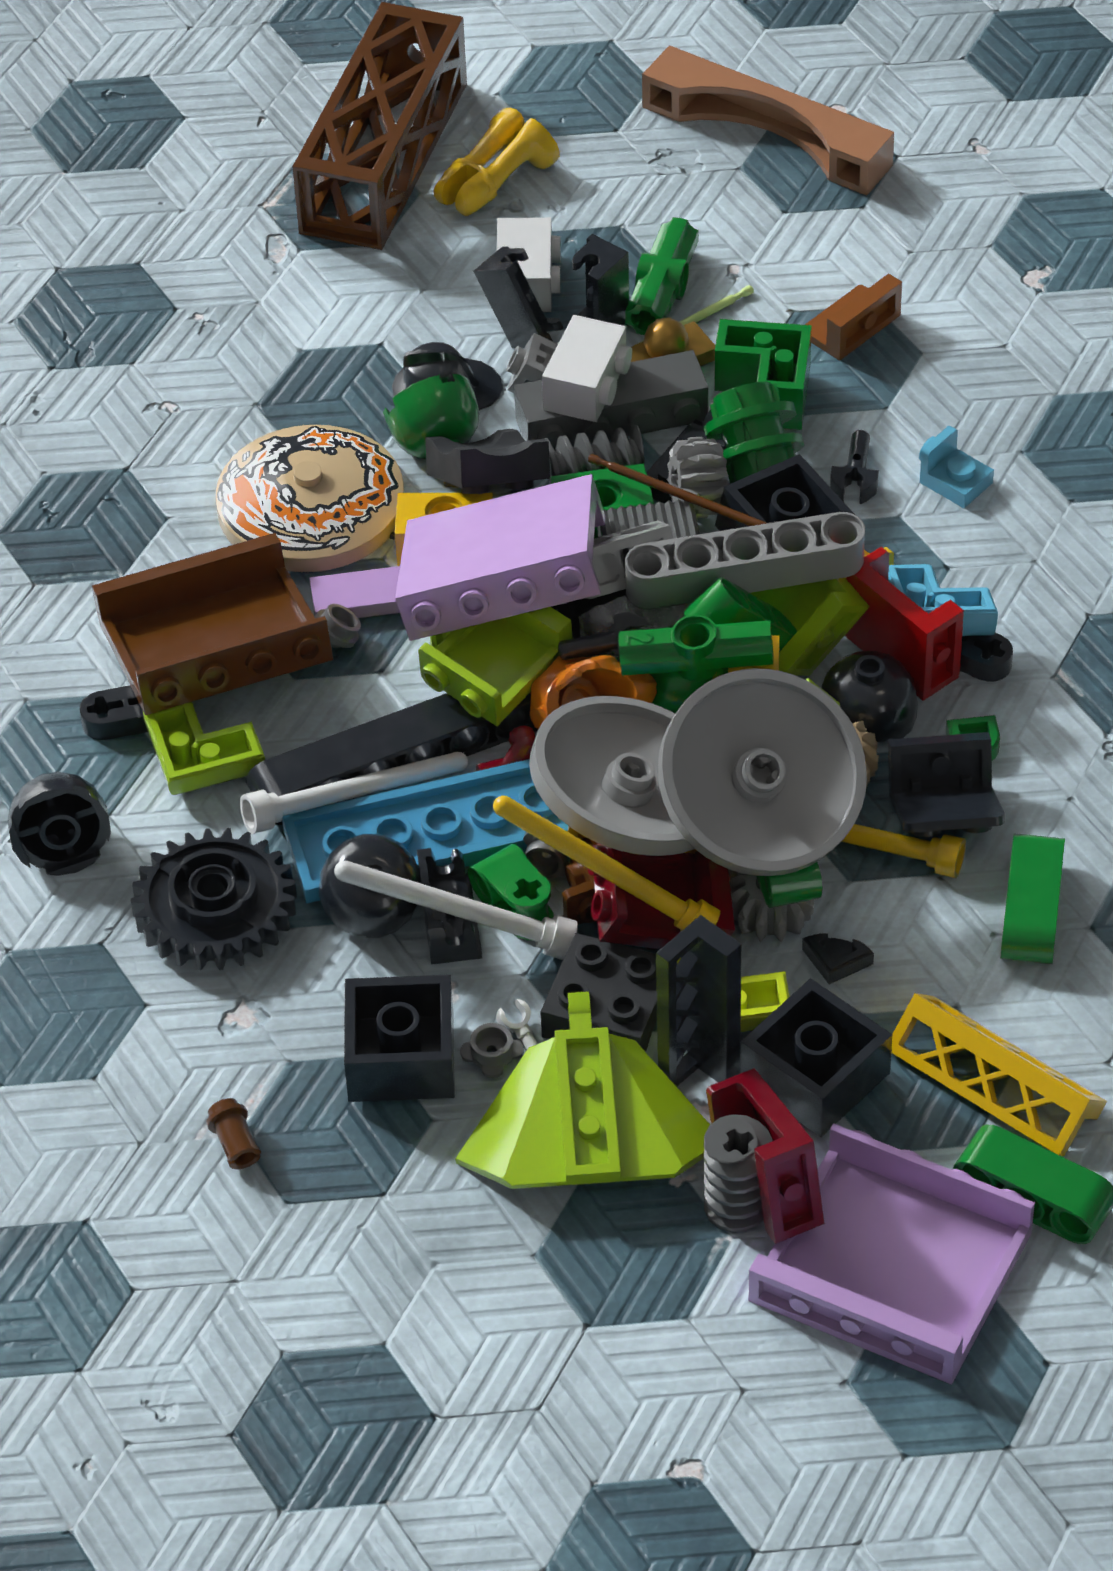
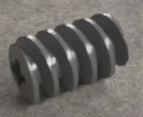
[544,425,645,484]
[704,1115,773,1232]

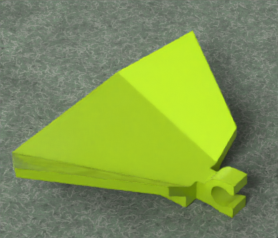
[455,992,710,1189]

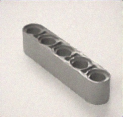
[625,512,865,609]

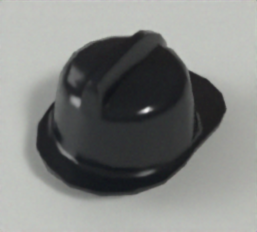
[392,342,503,410]

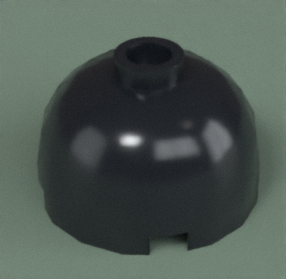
[821,651,918,742]
[7,771,111,876]
[319,834,421,938]

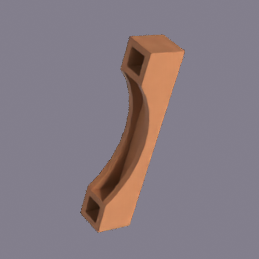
[642,45,894,196]

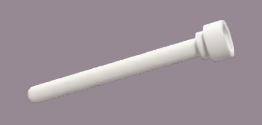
[240,752,468,834]
[334,861,577,960]

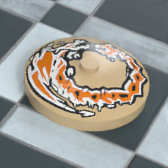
[216,425,404,572]

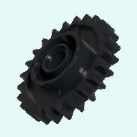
[131,828,297,971]

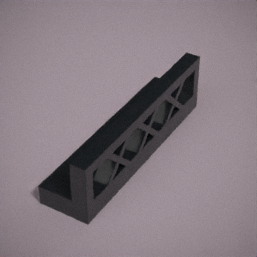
[656,915,742,1087]

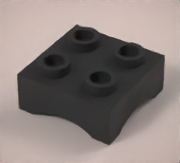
[425,429,550,494]
[540,933,657,1052]

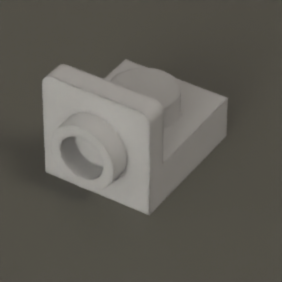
[506,333,558,393]

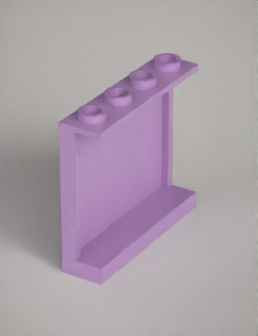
[395,474,605,641]
[748,1123,1035,1385]

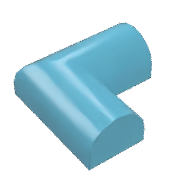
[888,564,998,636]

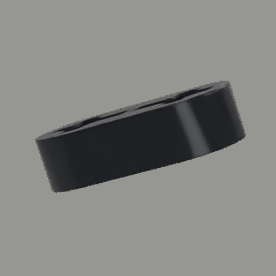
[960,632,1013,682]
[80,685,148,740]

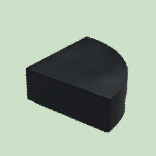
[802,933,874,985]

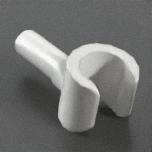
[496,999,538,1050]

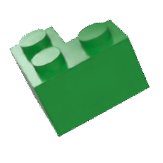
[714,319,812,430]

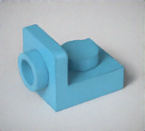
[919,425,994,508]

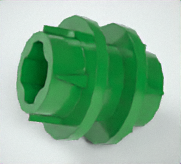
[704,381,805,484]

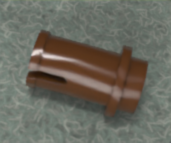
[206,1098,261,1170]

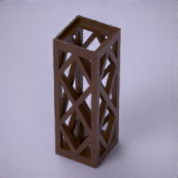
[292,2,467,250]

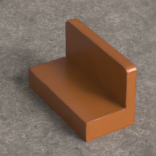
[805,273,902,361]

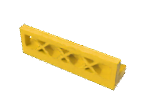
[892,993,1107,1156]

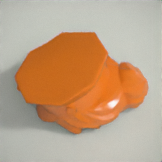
[530,655,657,729]

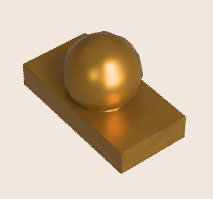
[631,318,715,366]

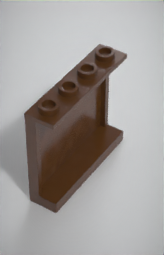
[92,533,333,715]

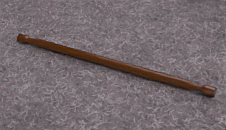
[588,454,767,526]

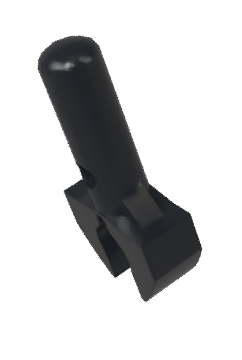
[830,430,879,504]
[558,611,651,660]

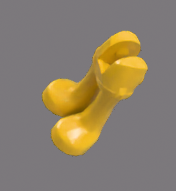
[433,108,560,217]

